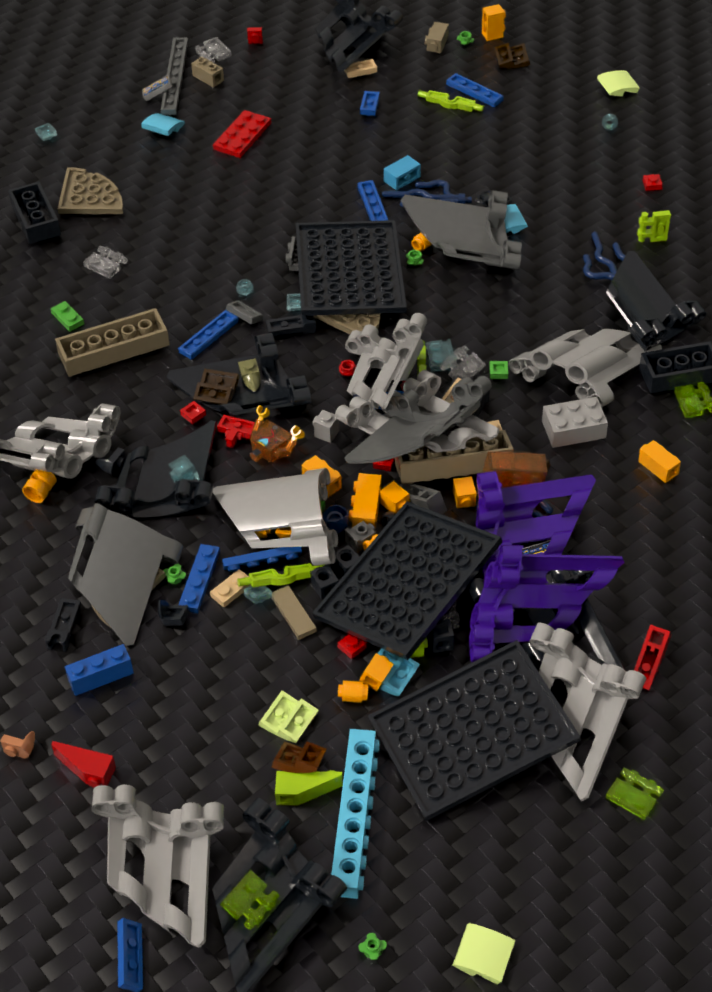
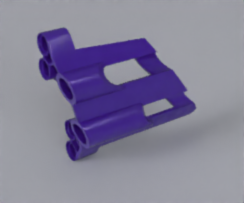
[476,471,596,579]
[469,545,625,662]

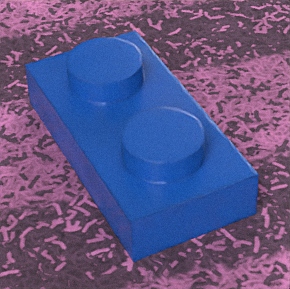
[360,91,380,116]

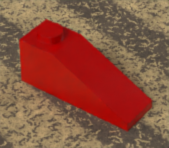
[634,625,672,691]
[51,741,116,788]

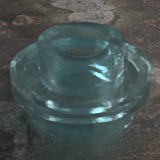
[602,114,618,130]
[236,279,253,295]

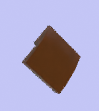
[271,741,327,773]

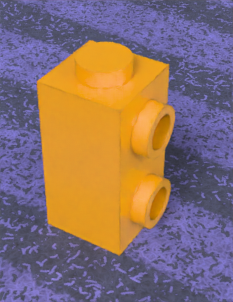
[638,440,681,483]
[301,455,342,498]

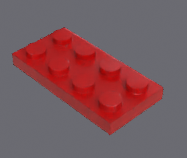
[213,110,271,158]

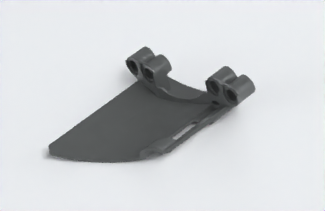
[401,190,522,270]
[345,376,491,464]
[68,503,183,646]

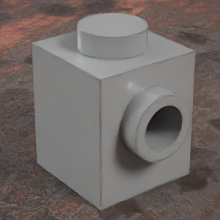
[313,410,339,443]

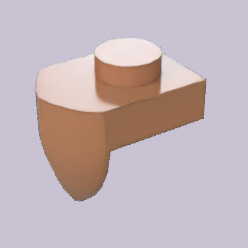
[0,731,35,759]

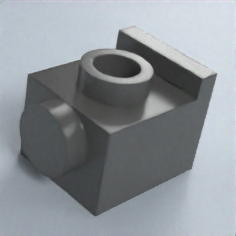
[345,521,376,554]

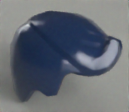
[322,505,349,534]

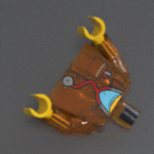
[250,405,305,462]

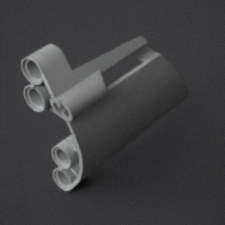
[213,468,338,566]

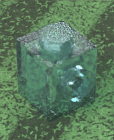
[168,455,200,482]

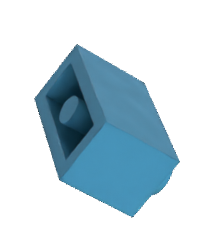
[384,155,421,190]

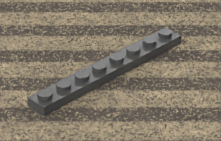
[161,38,188,115]

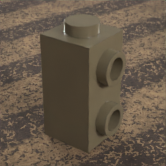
[425,22,449,53]
[191,57,224,88]

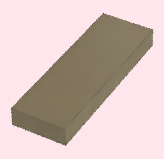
[271,585,317,640]

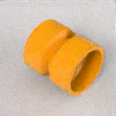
[22,469,57,503]

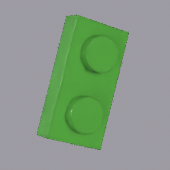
[51,301,84,332]

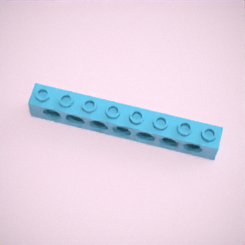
[331,729,380,899]

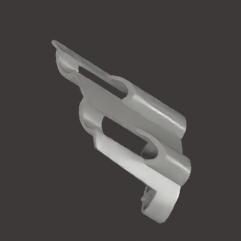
[345,313,427,410]
[509,329,662,408]
[335,370,499,452]
[0,403,121,478]
[529,623,646,801]
[92,785,224,948]

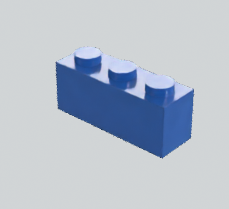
[65,644,134,696]

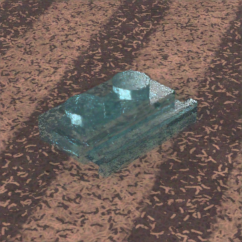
[425,339,457,372]

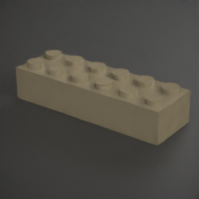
[55,308,170,377]
[395,430,514,484]

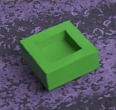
[489,361,508,379]

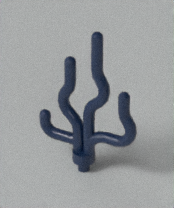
[382,180,472,207]
[583,232,626,280]

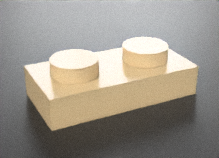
[345,59,377,78]
[210,569,251,607]

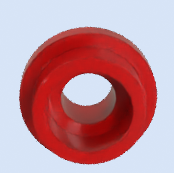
[339,360,356,376]

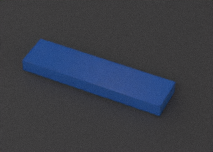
[446,73,504,107]
[357,180,389,221]
[178,310,239,360]

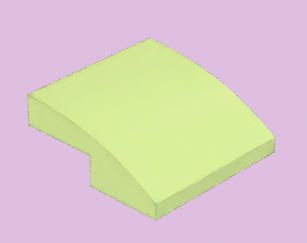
[597,70,640,97]
[258,691,318,743]
[452,923,515,985]

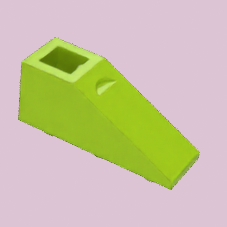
[275,770,343,806]

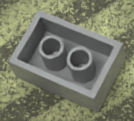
[542,397,608,448]

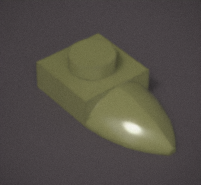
[238,358,260,392]

